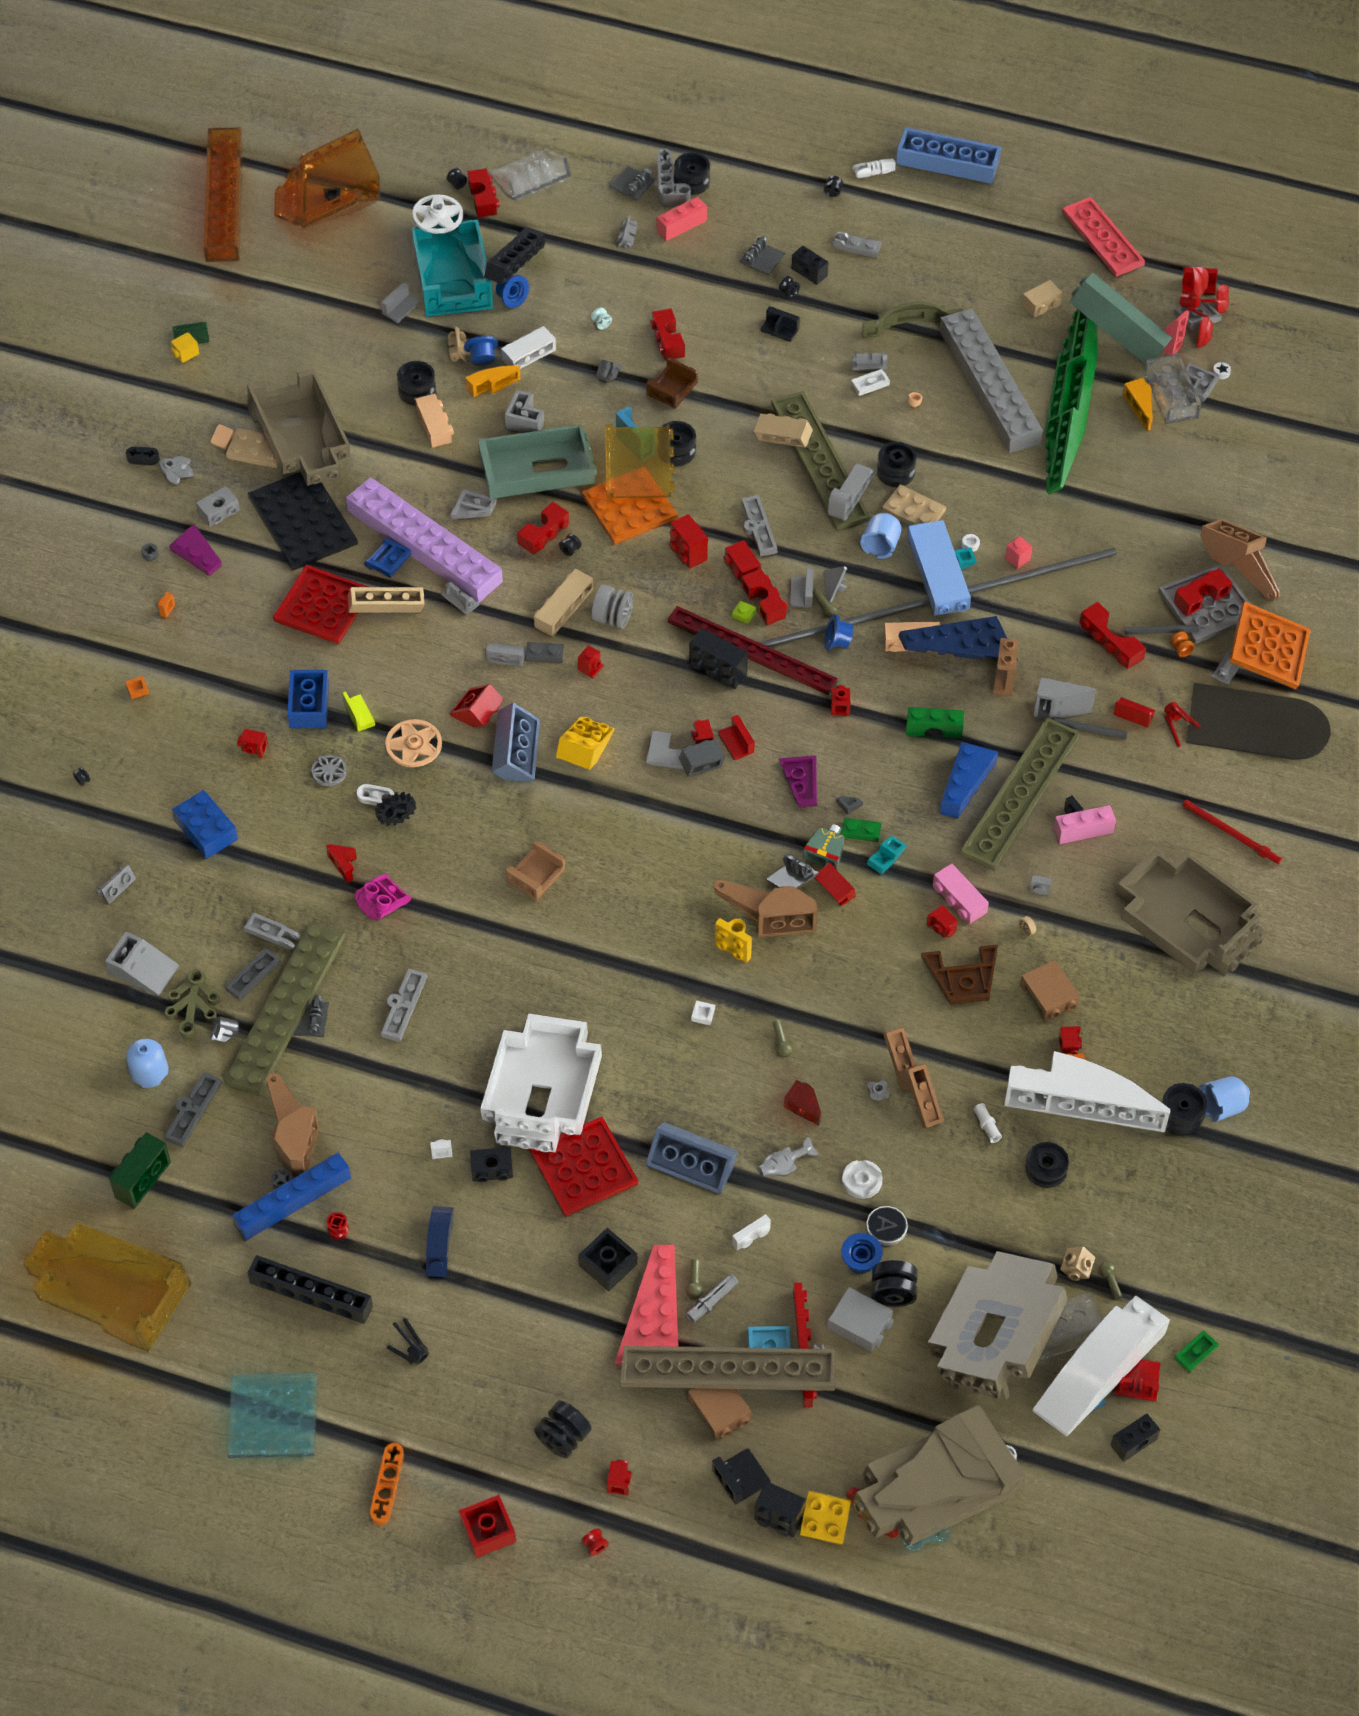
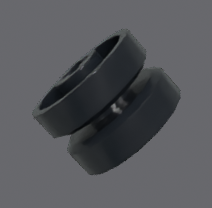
[674,152,710,195]
[397,361,436,406]
[657,421,696,466]
[877,442,916,487]
[1162,1083,1207,1135]
[871,1260,918,1307]

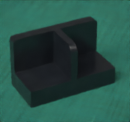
[761,306,800,342]

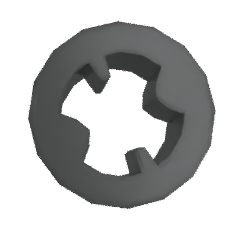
[142,543,158,561]

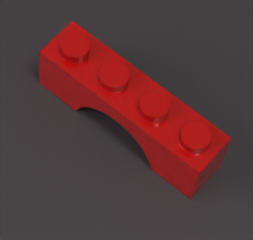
[1079,602,1146,669]

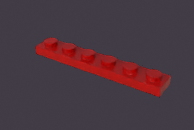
[793,1282,817,1408]

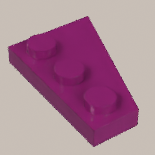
[169,524,222,576]
[779,755,818,808]

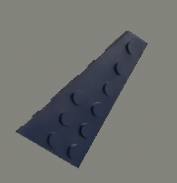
[898,616,1018,662]

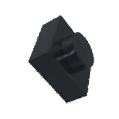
[1064,795,1083,814]

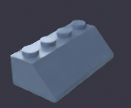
[492,703,540,781]
[646,1122,738,1194]

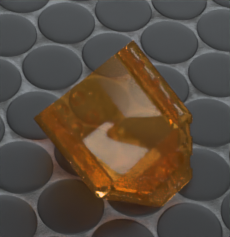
[275,129,380,228]

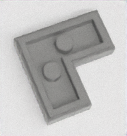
[1180,363,1219,402]
[647,731,684,770]

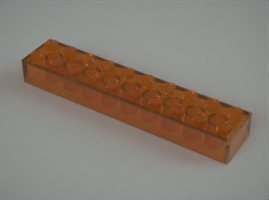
[204,127,243,262]

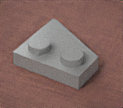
[451,489,497,519]

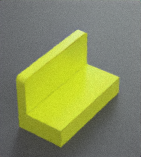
[342,691,375,732]

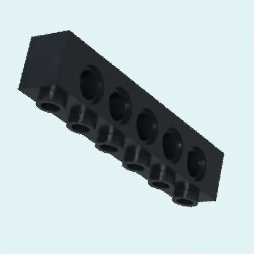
[484,227,546,285]
[247,1255,373,1324]

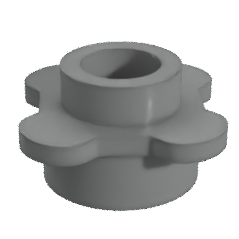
[868,1080,889,1101]

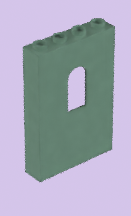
[478,424,598,499]

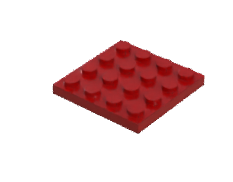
[273,565,369,645]
[529,1116,639,1217]

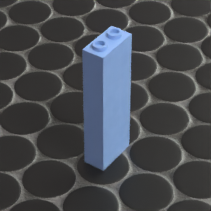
[908,520,971,616]

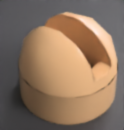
[908,392,923,408]

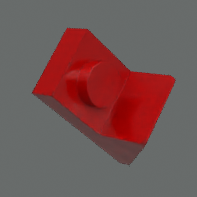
[326,844,357,883]

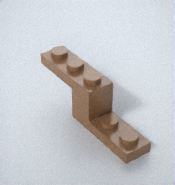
[883,1027,944,1128]

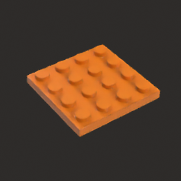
[582,466,678,545]
[1229,602,1311,689]

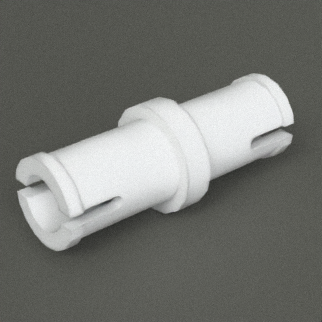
[973,1103,1002,1143]

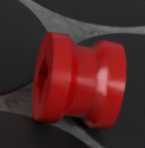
[581,1528,609,1556]

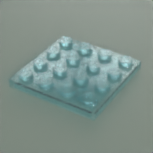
[227,1373,318,1458]

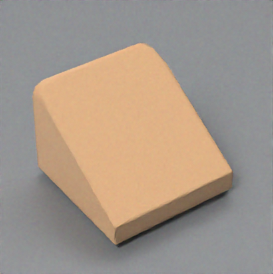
[210,424,234,450]

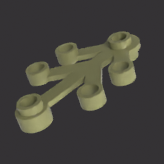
[165,969,220,1038]

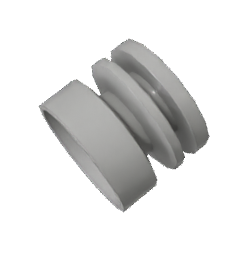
[592,584,634,629]

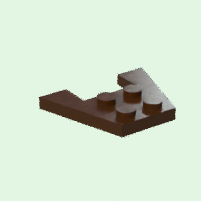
[921,945,998,1005]

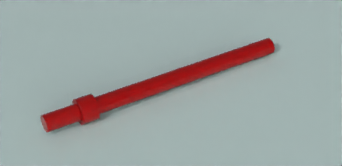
[1183,800,1282,865]

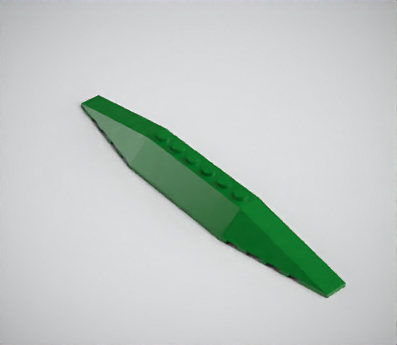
[1045,309,1098,494]

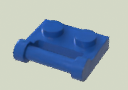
[364,538,411,578]

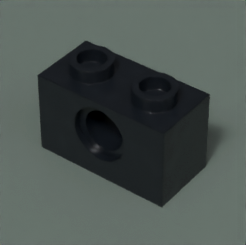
[791,245,829,285]
[470,1147,513,1183]
[1110,1413,1161,1462]

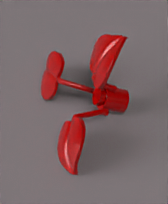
[1180,267,1229,348]

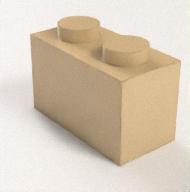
[1022,280,1063,318]

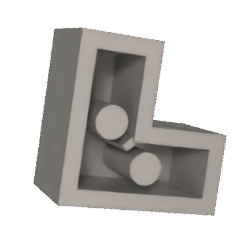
[505,390,544,433]

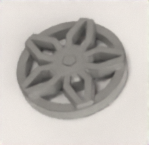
[311,755,347,787]

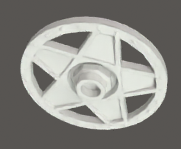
[413,195,463,234]

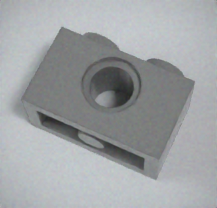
[196,486,240,527]

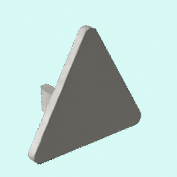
[823,566,847,603]

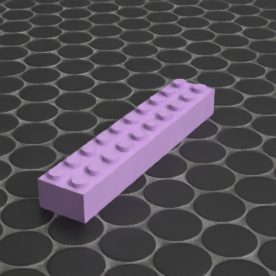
[346,477,503,603]

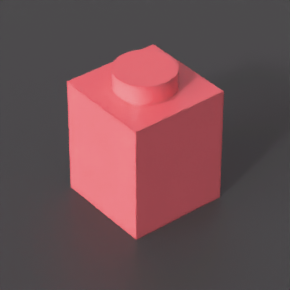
[1005,536,1032,569]

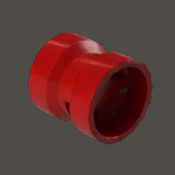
[326,1212,349,1240]

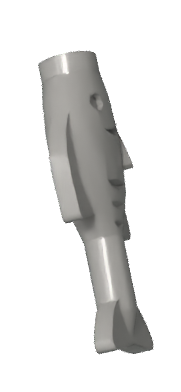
[757,1137,818,1177]

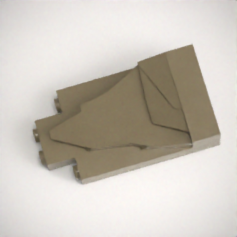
[247,368,350,485]
[853,1405,1026,1546]

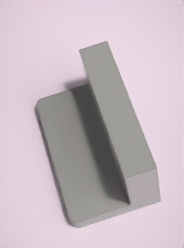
[381,283,419,323]
[790,568,814,608]
[486,643,526,667]

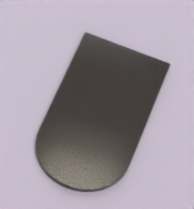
[1186,683,1331,760]

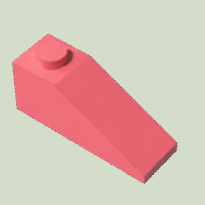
[1163,310,1189,356]

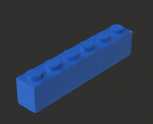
[232,1152,351,1241]

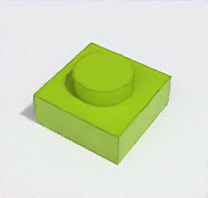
[732,600,756,624]

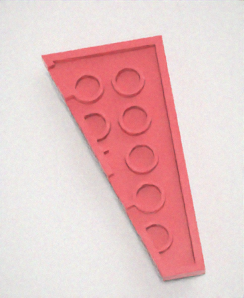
[615,1245,678,1364]

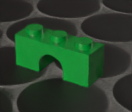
[906,707,964,738]

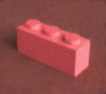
[657,196,707,241]

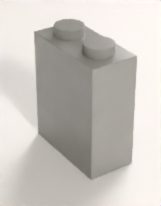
[828,1287,894,1353]

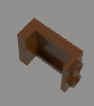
[646,358,698,409]

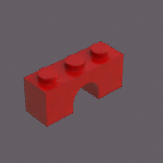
[467,168,500,218]
[650,308,685,361]
[517,501,569,555]
[1173,568,1232,617]
[742,569,788,625]

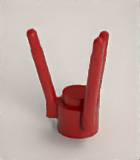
[1164,702,1200,747]

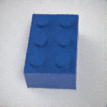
[288,670,329,728]
[172,790,238,859]

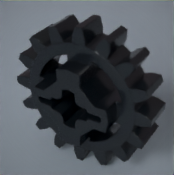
[375,792,417,826]

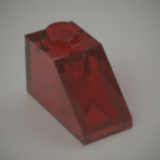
[784,1080,821,1126]

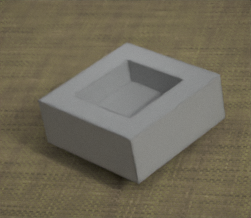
[1030,875,1052,895]

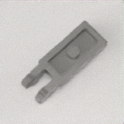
[832,232,881,258]
[244,913,300,950]

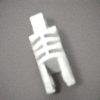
[852,159,896,178]

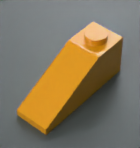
[1123,378,1153,431]

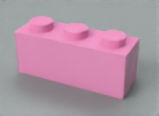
[1053,805,1116,844]
[933,864,989,924]

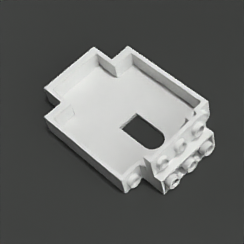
[481,1014,602,1152]

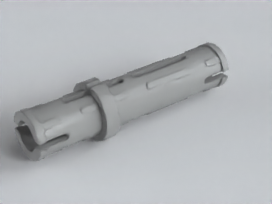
[685,1274,738,1324]

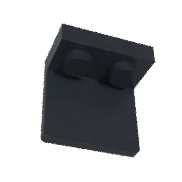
[712,1448,771,1505]

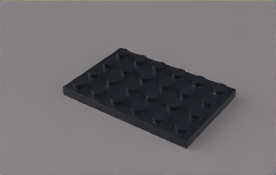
[248,472,358,571]

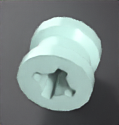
[591,308,612,330]

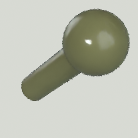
[813,588,838,618]
[773,1020,792,1057]
[686,1259,703,1299]
[1099,1261,1123,1300]

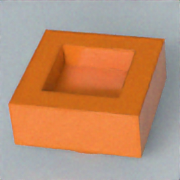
[157,592,175,618]
[125,676,149,699]

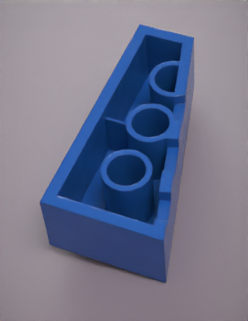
[940,742,998,818]

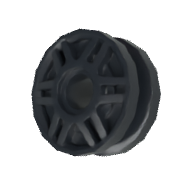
[1025,1142,1069,1188]

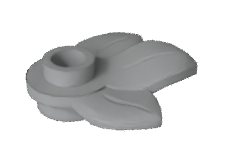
[160,456,194,485]

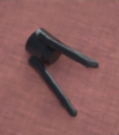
[387,1318,429,1365]

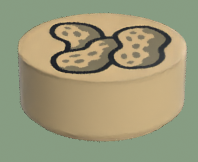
[1018,916,1036,937]

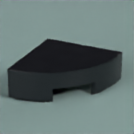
[324,188,341,204]

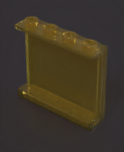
[605,423,674,498]

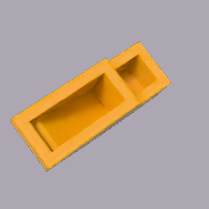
[465,365,521,397]

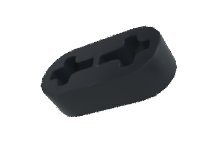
[126,446,160,465]

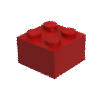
[669,514,708,569]
[458,1494,516,1558]

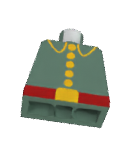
[803,824,844,870]

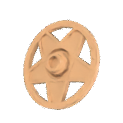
[385,719,442,767]

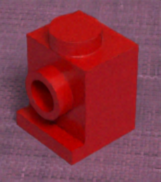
[578,645,604,678]
[831,685,851,715]
[691,719,714,745]
[237,728,268,758]
[927,905,958,939]
[1058,1026,1082,1055]
[607,1459,632,1496]

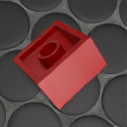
[449,684,504,728]

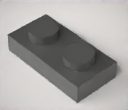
[525,642,564,663]

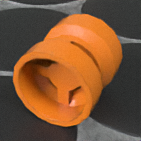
[1170,631,1195,657]

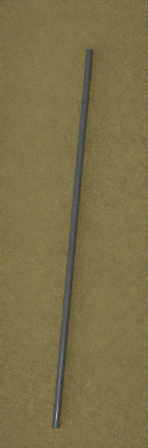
[759,548,1116,647]

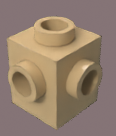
[1060,1246,1095,1281]

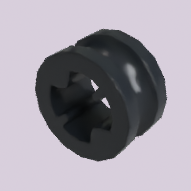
[73,767,90,786]

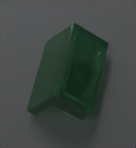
[172,321,209,344]

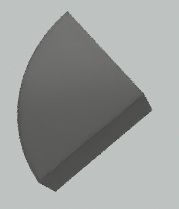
[836,796,863,815]

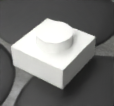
[691,1001,715,1025]
[430,1139,453,1159]

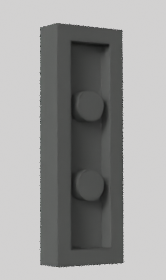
[225,948,281,1001]

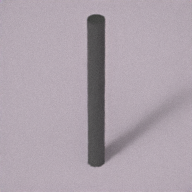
[1125,625,1199,634]
[1054,717,1128,739]

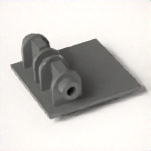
[610,166,655,200]
[740,236,785,275]
[766,854,819,889]
[293,995,329,1037]

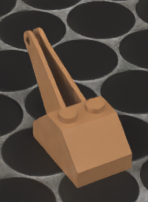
[1200,519,1280,601]
[714,880,818,937]
[266,1073,319,1178]

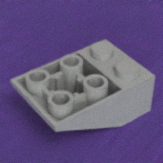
[1033,678,1096,720]
[105,932,179,996]

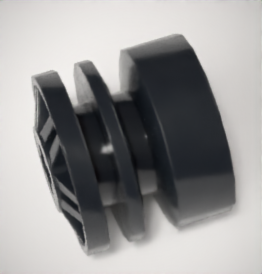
[534,1400,592,1459]

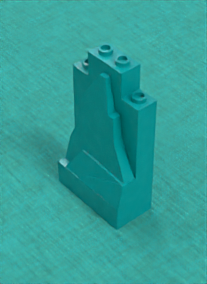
[411,214,493,317]

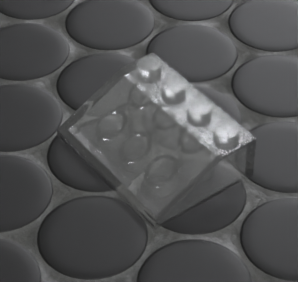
[488,148,571,201]

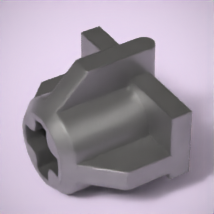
[596,360,623,382]
[210,1016,239,1042]

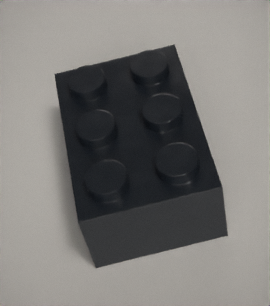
[689,628,748,689]

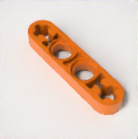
[370,1443,404,1526]

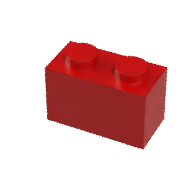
[723,540,761,584]

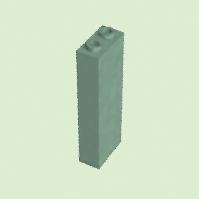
[1070,272,1172,367]

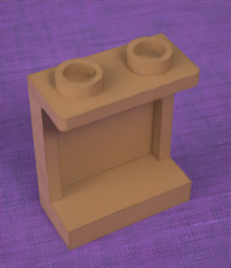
[993,638,1019,696]
[506,841,565,900]
[1020,960,1080,1021]
[688,1388,751,1440]

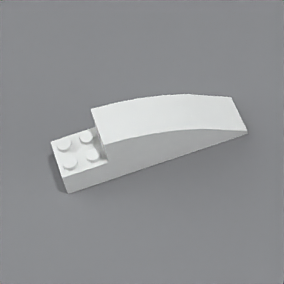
[1004,1051,1170,1132]
[1033,1296,1170,1437]

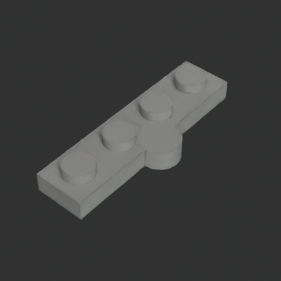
[742,495,778,557]
[381,969,427,1042]

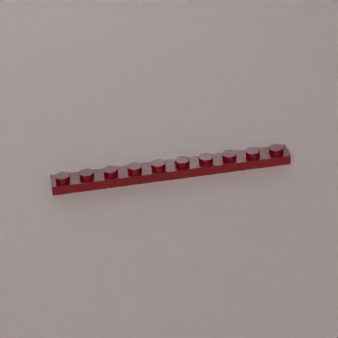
[668,606,838,695]

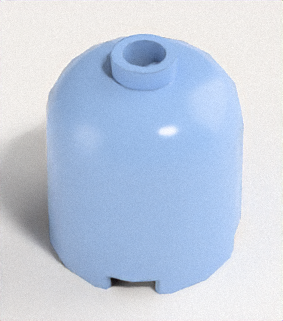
[860,513,901,559]
[126,1039,169,1088]
[1199,1076,1250,1122]

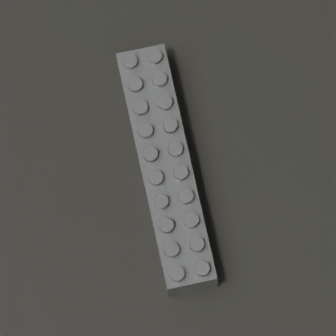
[940,308,1043,453]

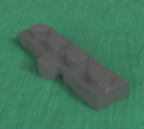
[164,1072,222,1148]

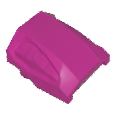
[355,874,411,920]

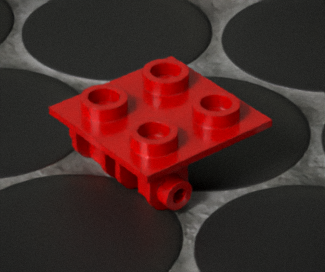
[1114,1359,1161,1402]

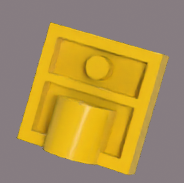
[715,918,752,963]
[800,1491,852,1544]

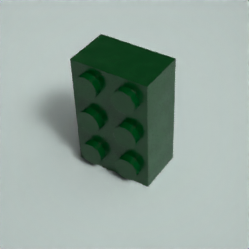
[109,1132,171,1209]

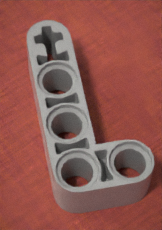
[657,149,691,207]
[828,463,874,521]

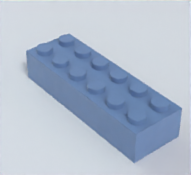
[896,127,1001,184]

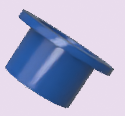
[496,275,529,308]
[464,336,498,365]
[824,614,853,650]
[841,1233,883,1274]

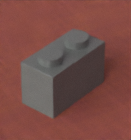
[679,739,725,777]

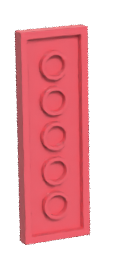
[1062,197,1145,277]

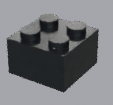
[578,1228,638,1292]
[754,1481,806,1538]

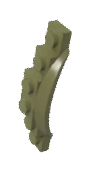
[862,302,963,338]

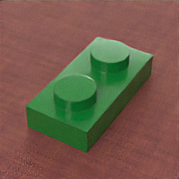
[841,818,881,842]
[1174,1330,1219,1374]

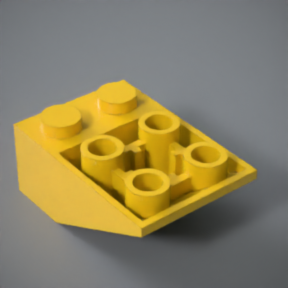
[556,717,615,770]

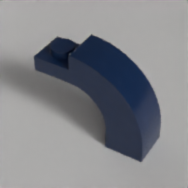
[426,1206,454,1277]

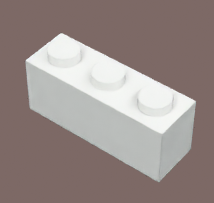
[501,326,556,369]

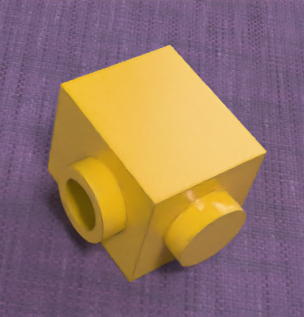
[171,332,199,363]

